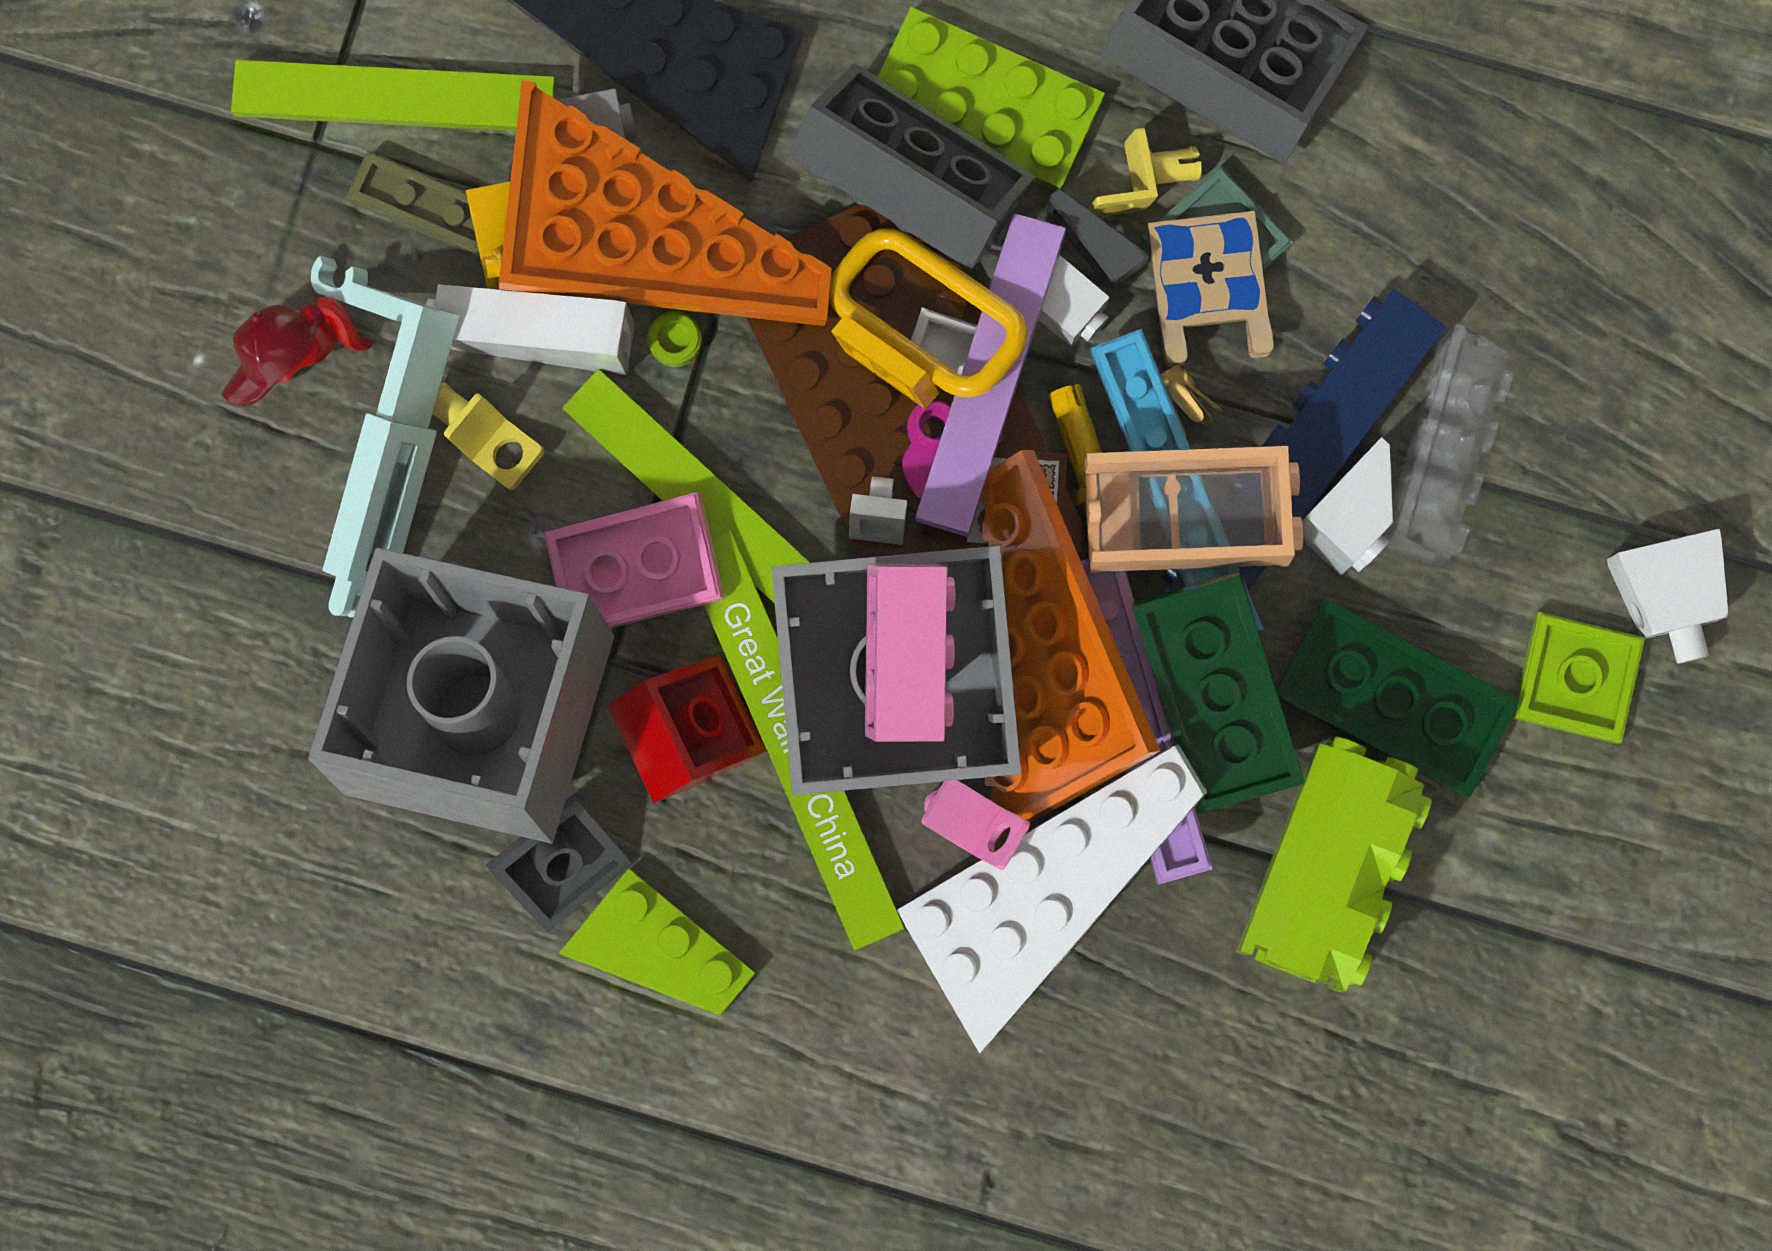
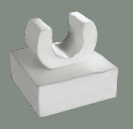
[849,476,907,545]

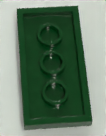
[1132,571,1305,814]
[1277,599,1520,799]

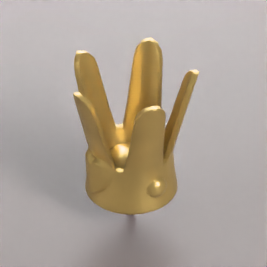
[1156,364,1222,437]

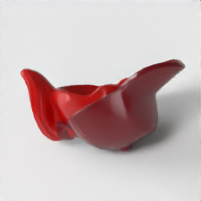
[222,297,373,406]

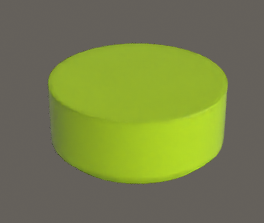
[647,311,702,367]

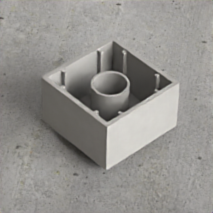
[771,546,1021,795]
[308,548,614,844]

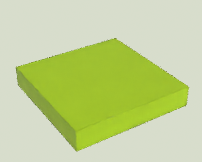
[1512,612,1645,744]

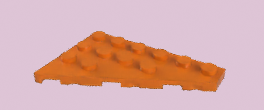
[499,80,832,326]
[982,450,1161,839]

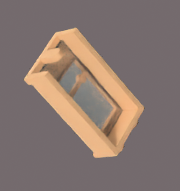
[1084,446,1303,574]

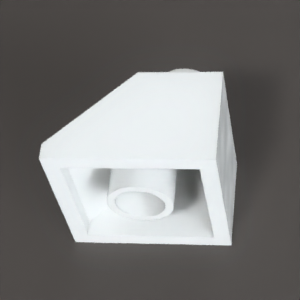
[1302,437,1393,576]

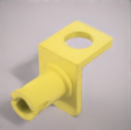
[1087,128,1202,217]
[432,382,544,490]

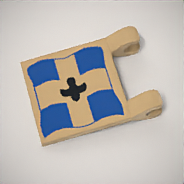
[1147,211,1274,368]

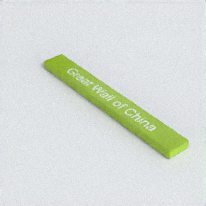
[704,530,904,951]

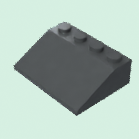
[1101,0,1369,164]

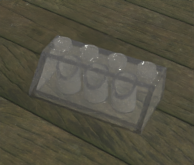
[1383,324,1513,567]

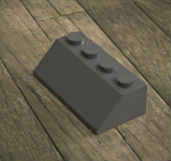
[788,63,1035,270]

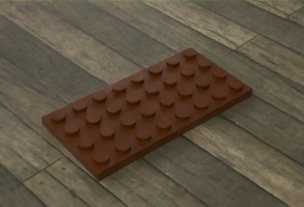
[746,204,1088,561]

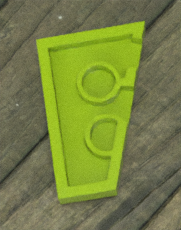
[558,868,756,1016]

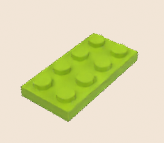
[877,7,1105,191]

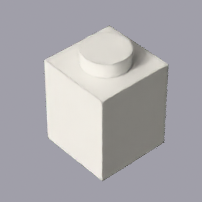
[1038,255,1109,348]

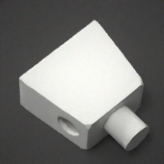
[1607,529,1728,664]

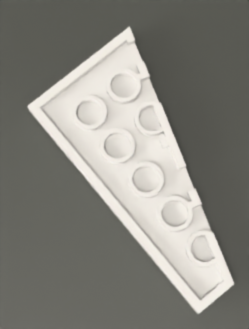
[897,744,1207,1053]

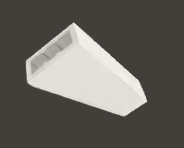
[426,284,635,376]

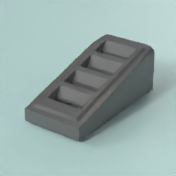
[1047,189,1149,291]

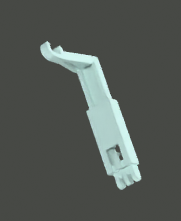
[311,256,460,617]

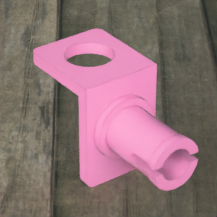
[922,780,1030,870]

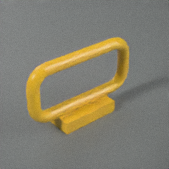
[829,228,1028,410]

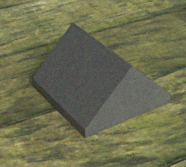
[486,795,632,933]

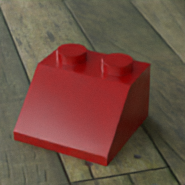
[607,654,767,803]

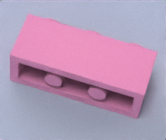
[865,564,956,742]

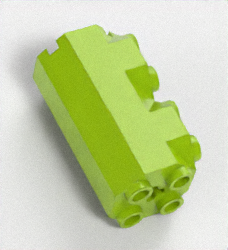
[1236,737,1432,992]

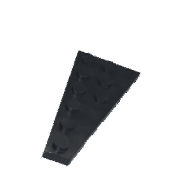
[507,0,803,183]

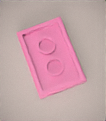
[544,492,725,629]

